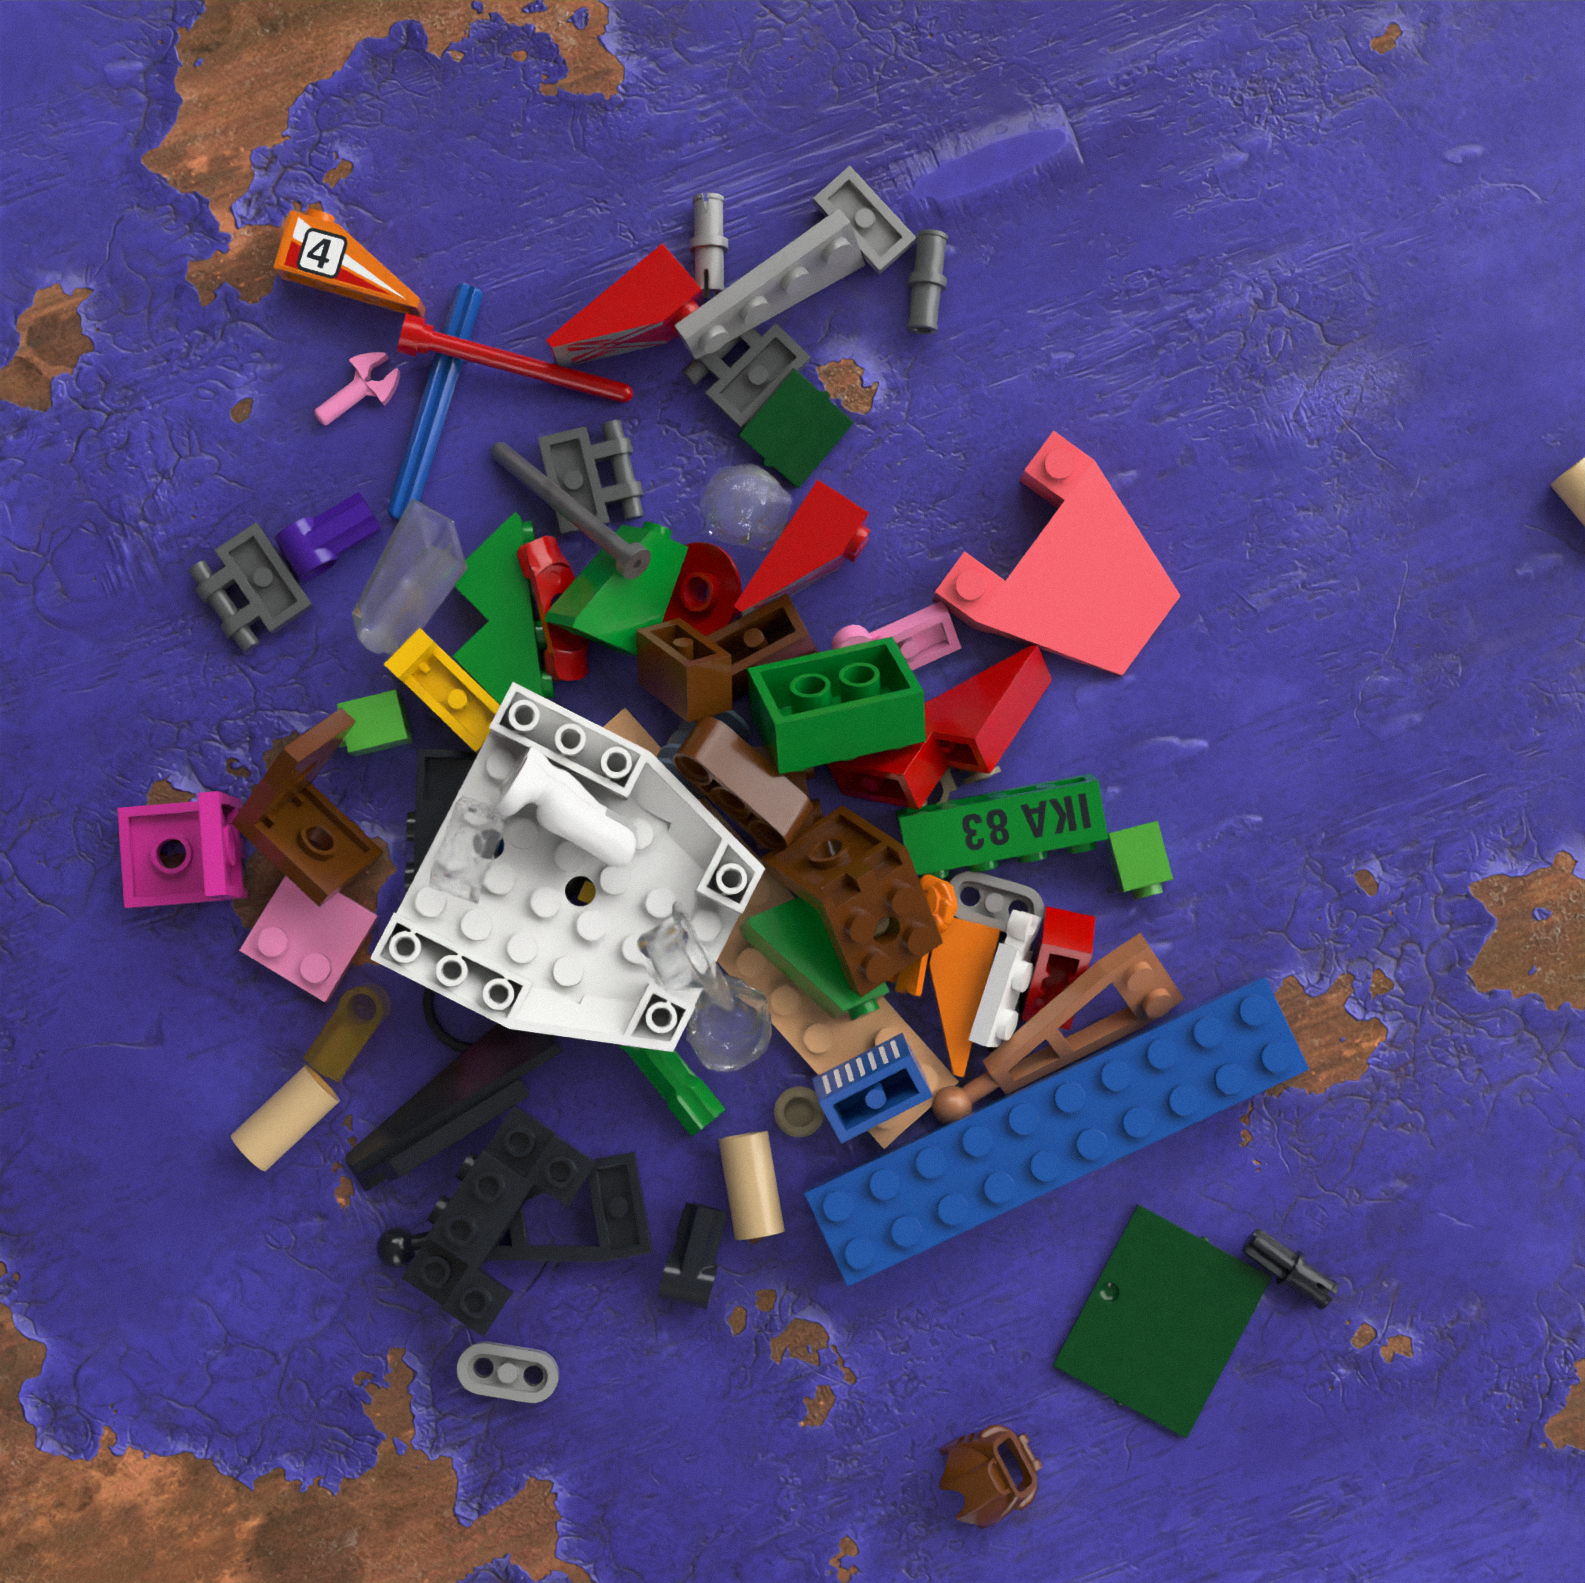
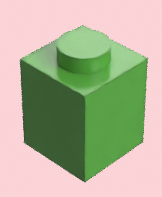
[337,689,413,757]
[1105,821,1173,900]

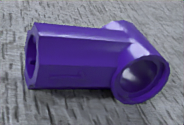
[274,492,382,582]

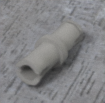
[689,193,728,298]

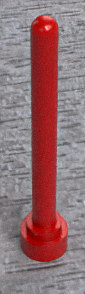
[396,313,634,403]

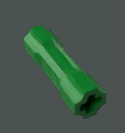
[618,1044,725,1137]

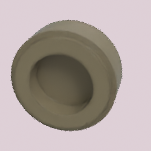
[774,1086,824,1137]

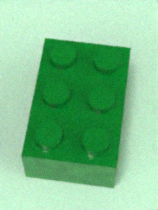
[747,637,926,774]

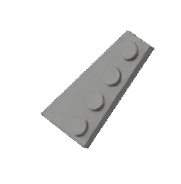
[674,208,865,360]

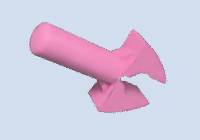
[314,352,400,425]

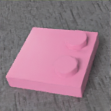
[239,875,380,1002]

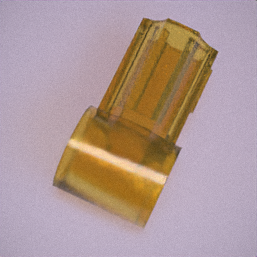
[303,983,391,1082]

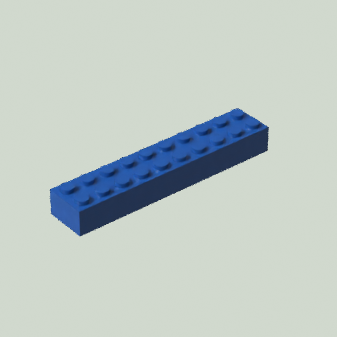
[804,977,1309,1287]

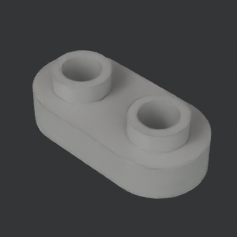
[949,871,1044,933]
[457,1341,559,1403]

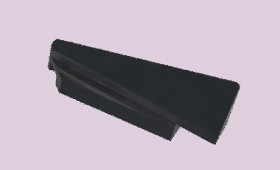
[345,1023,562,1192]

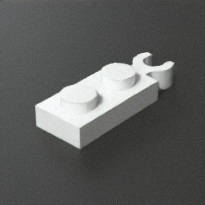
[968,909,1041,1047]

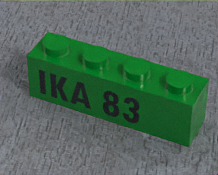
[895,773,1108,879]

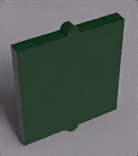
[737,368,854,489]

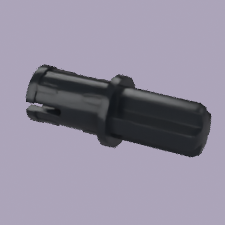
[1242,1229,1339,1310]

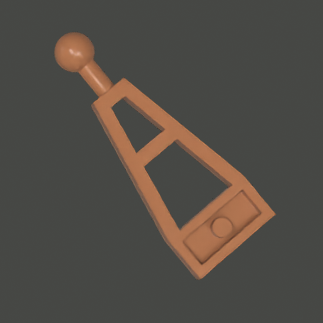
[932,933,1185,1124]

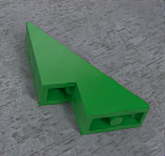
[447,512,555,705]

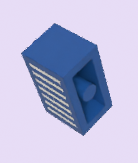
[812,1032,933,1144]

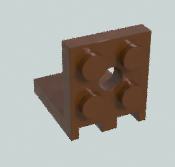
[231,708,384,907]
[761,805,943,997]

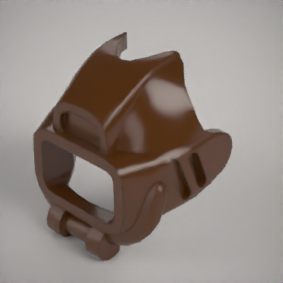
[938,1424,1043,1530]

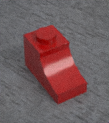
[1021,906,1095,1030]

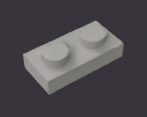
[813,165,916,275]

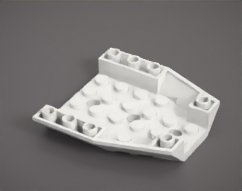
[370,682,765,1052]

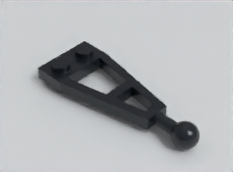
[376,1151,654,1268]

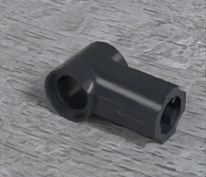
[657,1201,728,1310]

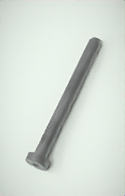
[490,442,651,579]

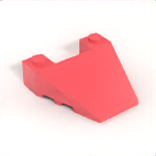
[932,431,1181,676]

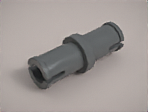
[906,229,948,335]

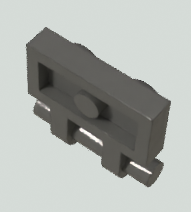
[681,323,811,430]
[538,420,644,537]
[188,522,315,653]

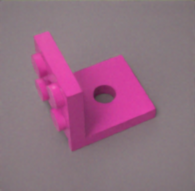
[117,791,248,909]

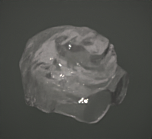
[700,464,792,551]
[686,975,772,1072]

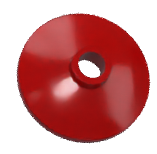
[663,542,742,636]

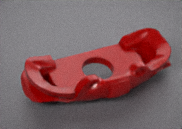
[517,536,589,681]

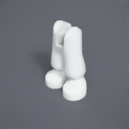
[493,746,638,868]

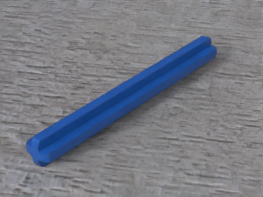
[387,283,483,522]

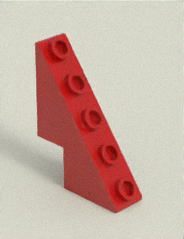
[827,644,1052,810]

